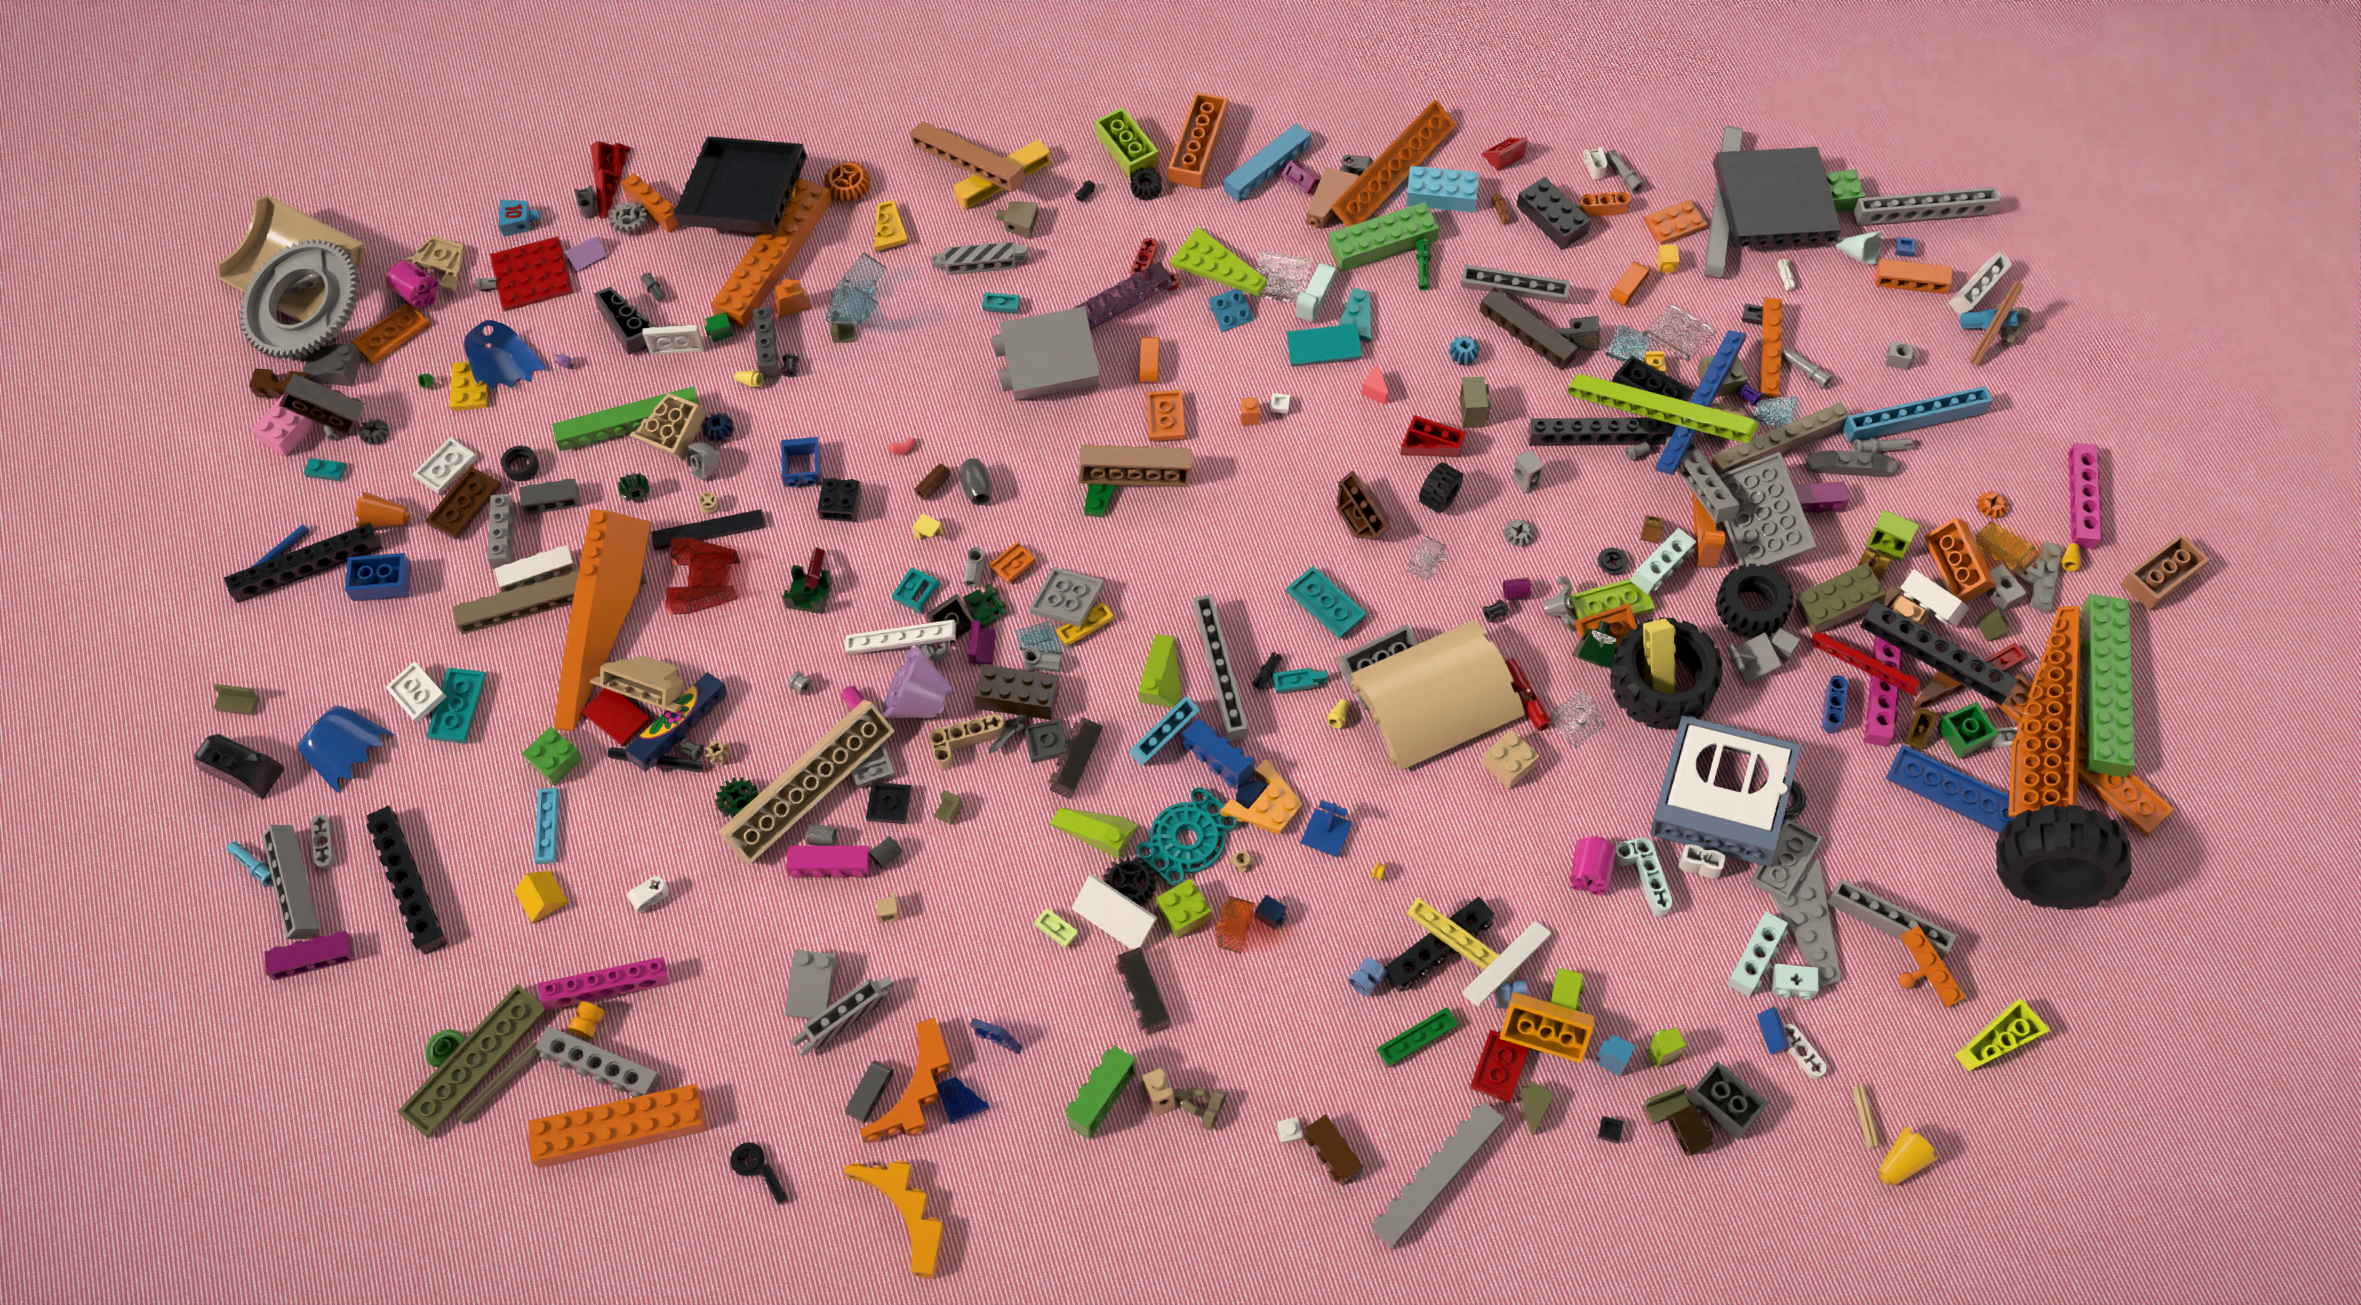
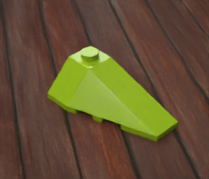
[1139,634,1181,708]
[1050,807,1139,859]

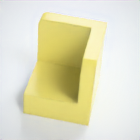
[912,513,943,540]

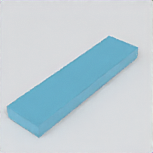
[535,788,559,865]

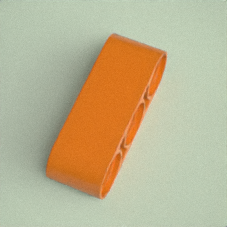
[1579,192,1631,217]
[1609,261,1650,307]
[1140,337,1160,383]

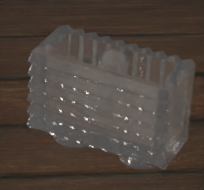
[1407,536,1447,581]

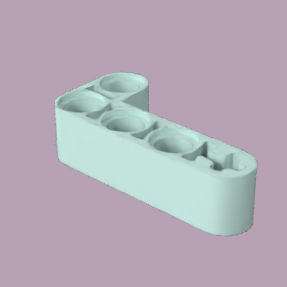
[1296,262,1337,323]
[1614,838,1672,917]

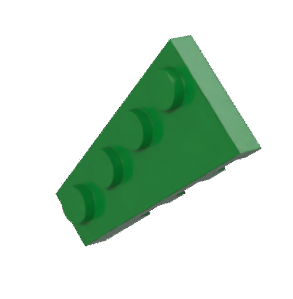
[1084,484,1118,517]

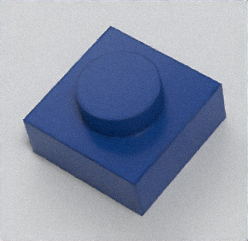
[1895,237,1916,257]

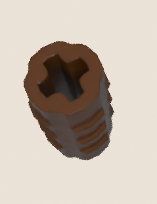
[914,463,951,500]

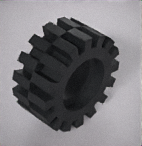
[1131,168,1162,201]

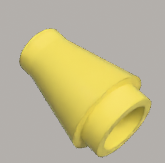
[734,370,763,388]
[1327,699,1350,728]

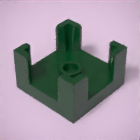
[783,565,833,614]

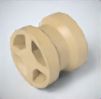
[698,491,718,514]

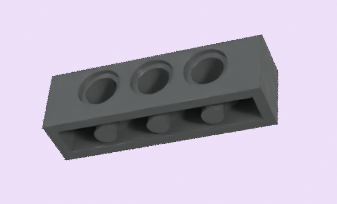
[753,306,780,379]

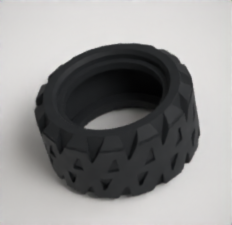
[1610,617,1723,730]

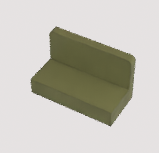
[213,684,260,716]
[1643,1084,1690,1125]

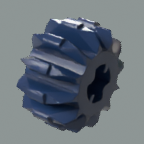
[702,411,734,443]

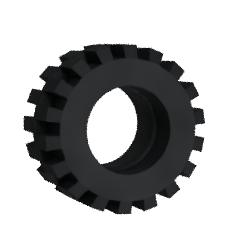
[1419,462,1463,514]

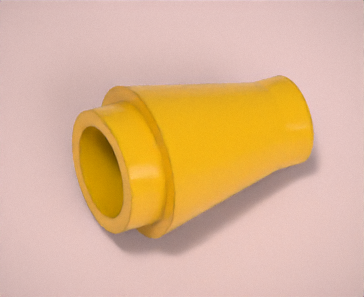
[2061,543,2081,571]

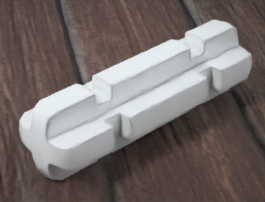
[1777,259,1795,291]

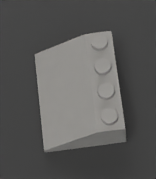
[1335,624,1417,710]

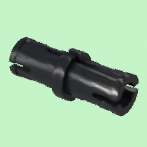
[1253,652,1283,690]

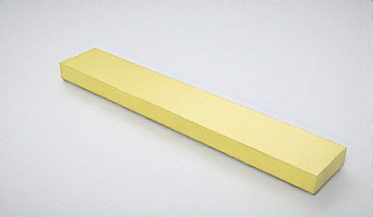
[1406,897,1518,983]

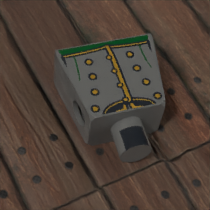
[1559,316,1600,351]

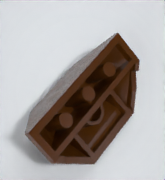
[1337,471,1391,540]

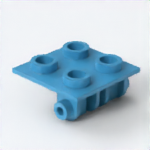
[1209,289,1254,332]

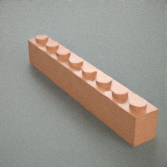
[909,121,1026,192]

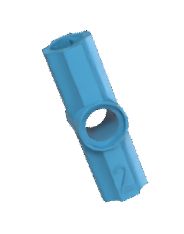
[1960,309,2019,329]

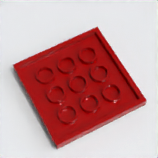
[490,236,573,311]

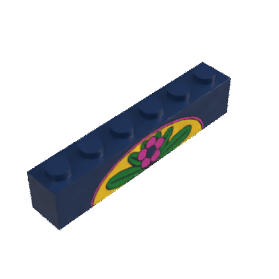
[625,672,727,772]

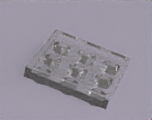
[1250,250,1312,303]
[1643,302,1717,361]

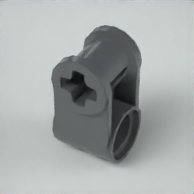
[1340,155,1373,177]
[574,185,597,219]

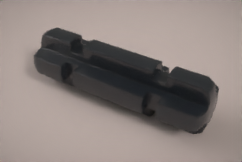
[760,1164,788,1205]

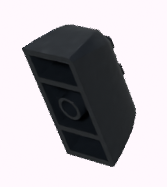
[194,733,285,800]

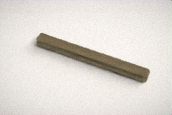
[456,1042,539,1124]

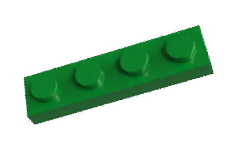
[1376,1007,1458,1068]

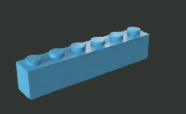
[1224,123,1311,202]

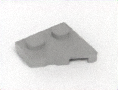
[852,742,895,788]

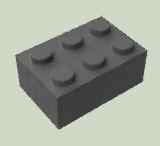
[1687,1061,1769,1141]

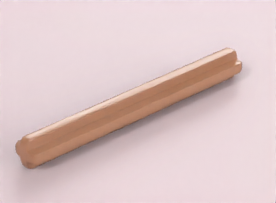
[1970,282,2024,365]

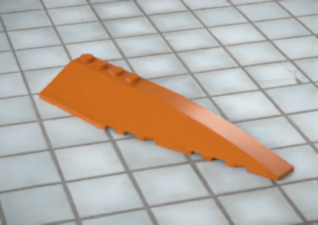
[2008,606,2080,818]

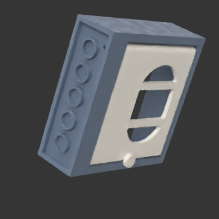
[1650,716,1802,867]

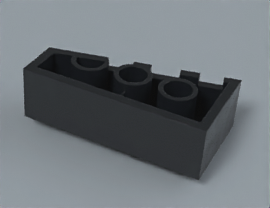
[594,287,657,355]

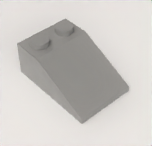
[785,949,839,1019]

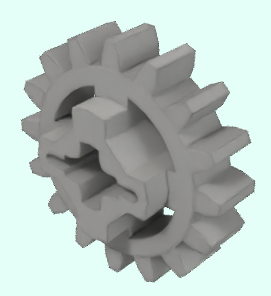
[609,200,648,235]

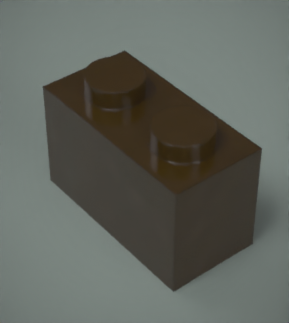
[1666,1104,1714,1156]

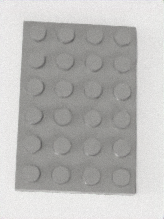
[1719,452,1817,568]

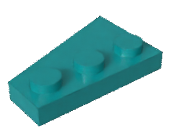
[1338,288,1371,342]

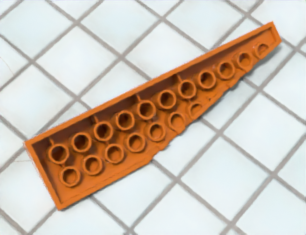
[554,509,651,731]

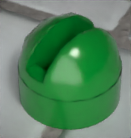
[418,373,434,388]

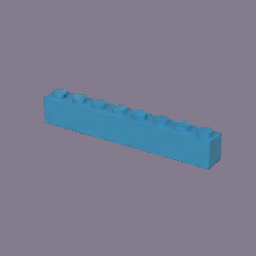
[1842,386,1993,443]

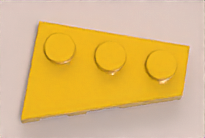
[874,199,908,252]

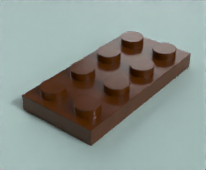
[425,467,502,540]

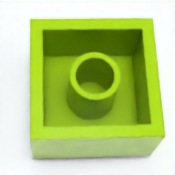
[1865,509,1919,561]
[1156,878,1212,939]

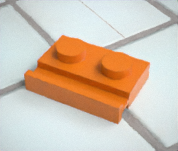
[990,541,1036,584]

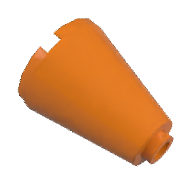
[355,491,411,527]

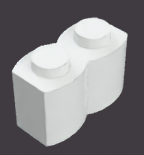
[1678,844,1725,879]

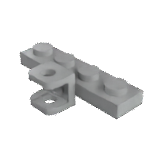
[2017,541,2062,614]

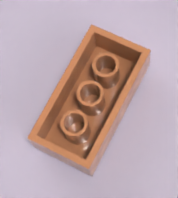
[2121,533,2210,611]

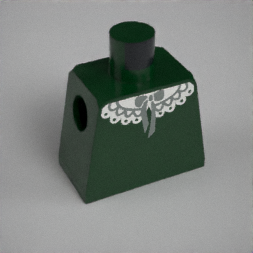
[1572,620,1617,669]

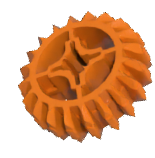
[824,160,871,203]

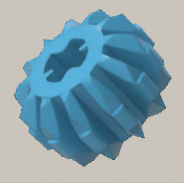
[1449,335,1480,366]

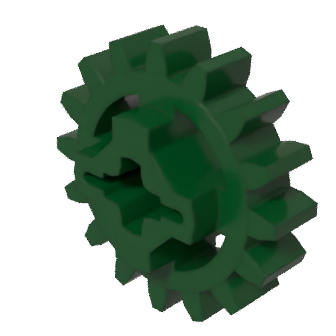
[715,777,759,819]

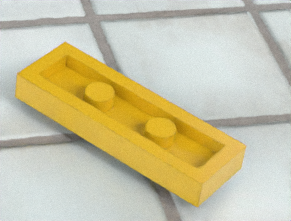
[1055,602,1114,647]

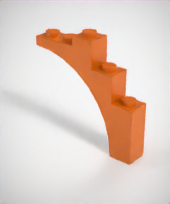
[859,1017,953,1143]

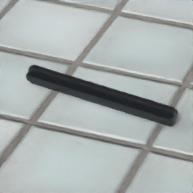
[608,747,703,772]

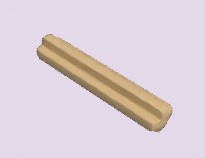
[1852,1085,1880,1148]

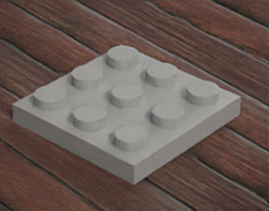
[1029,567,1105,627]

